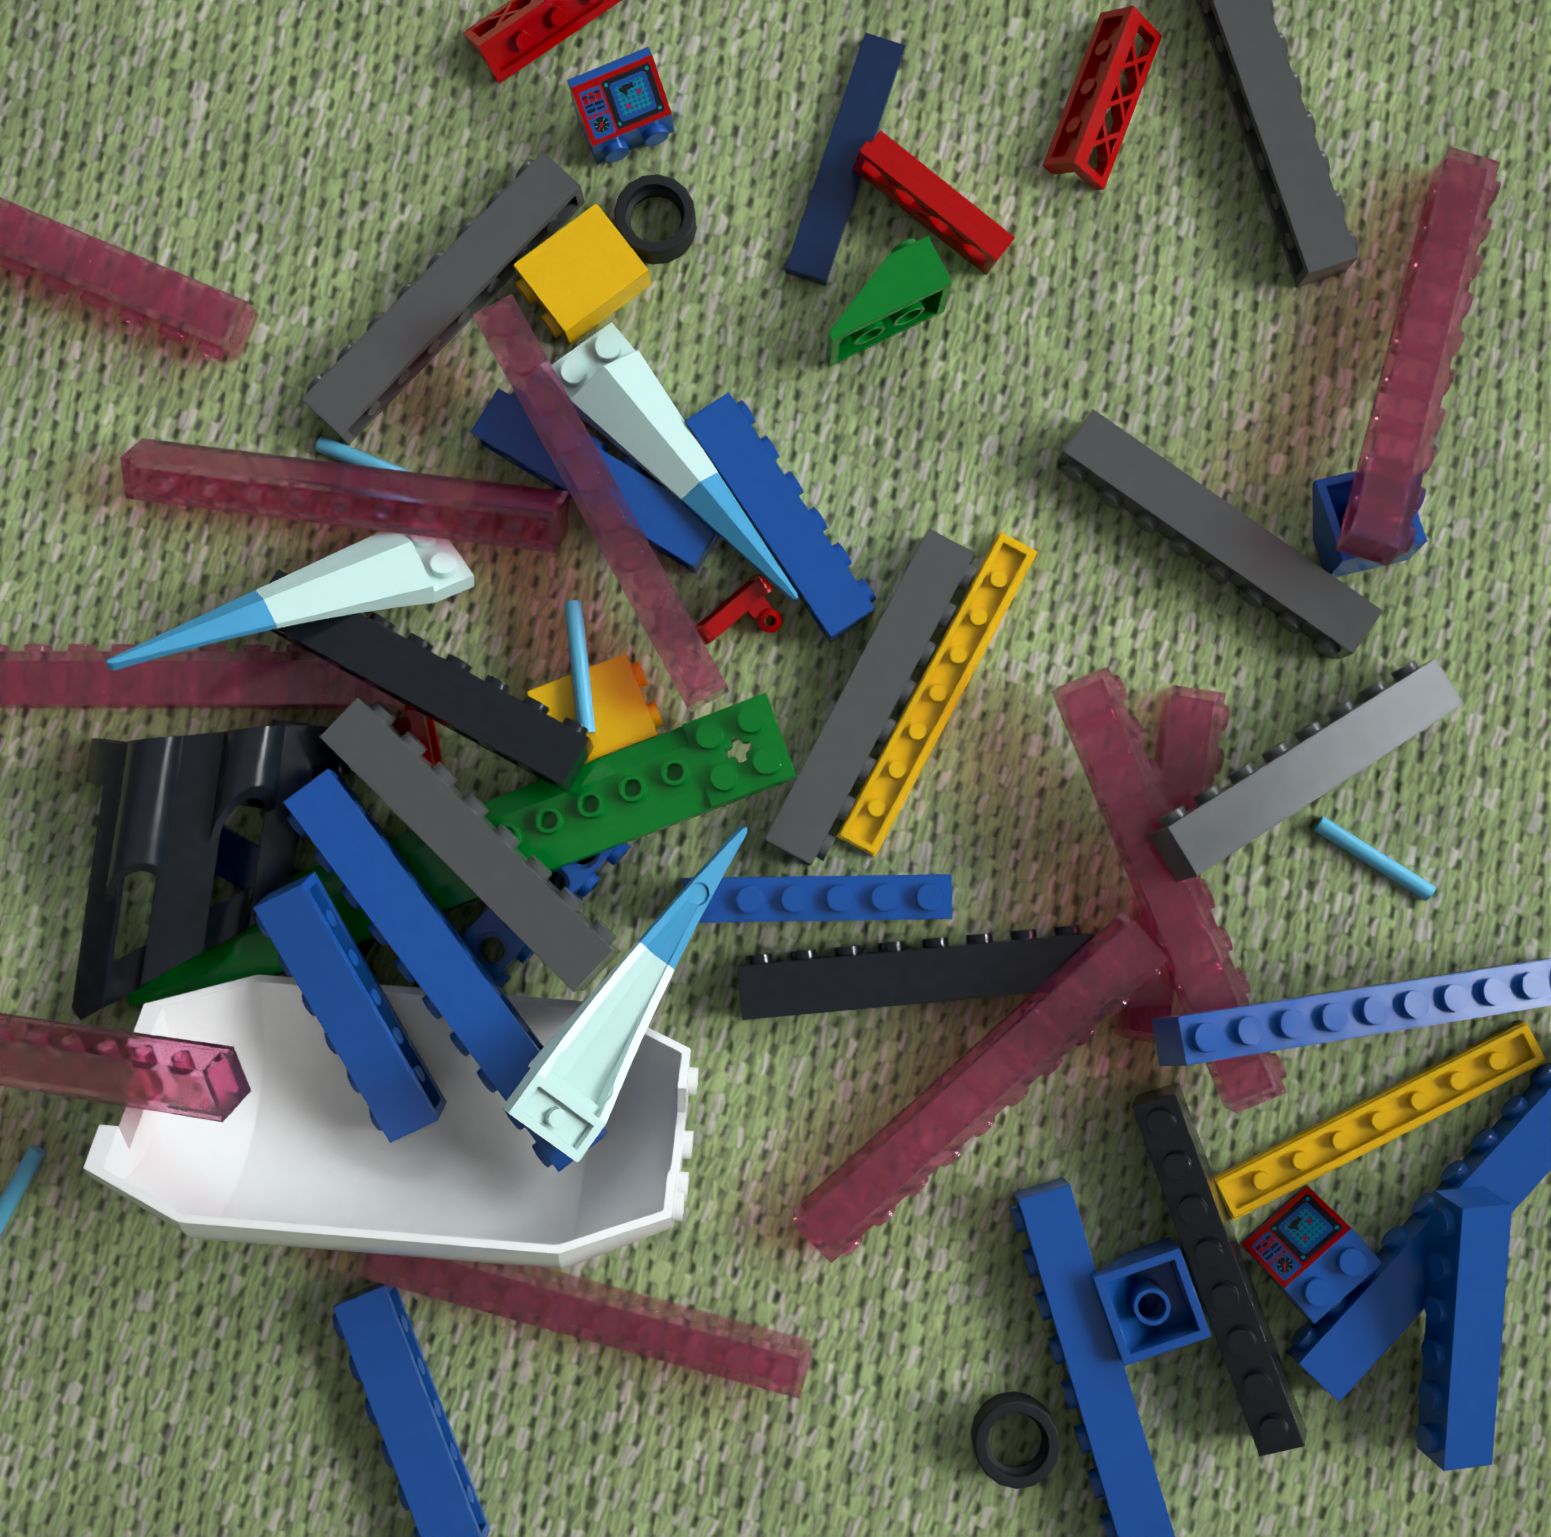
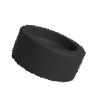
[614,174,697,265]
[971,1391,1060,1489]

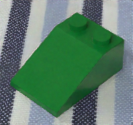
[826,236,952,367]

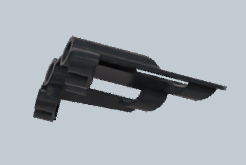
[72,719,350,1020]

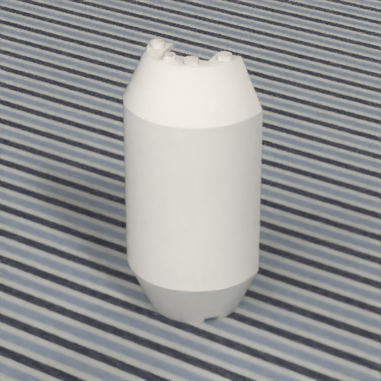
[83,975,699,1269]

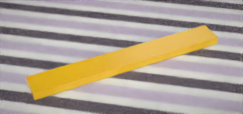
[836,532,1038,857]
[1214,1020,1547,1221]

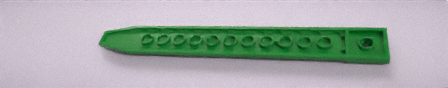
[127,693,798,1007]

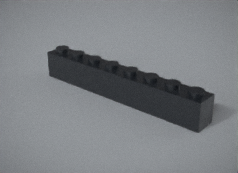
[269,569,594,793]
[737,925,1099,1020]
[1132,1082,1305,1457]

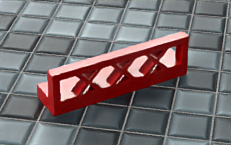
[463,0,622,84]
[1042,6,1162,190]
[853,130,1015,275]

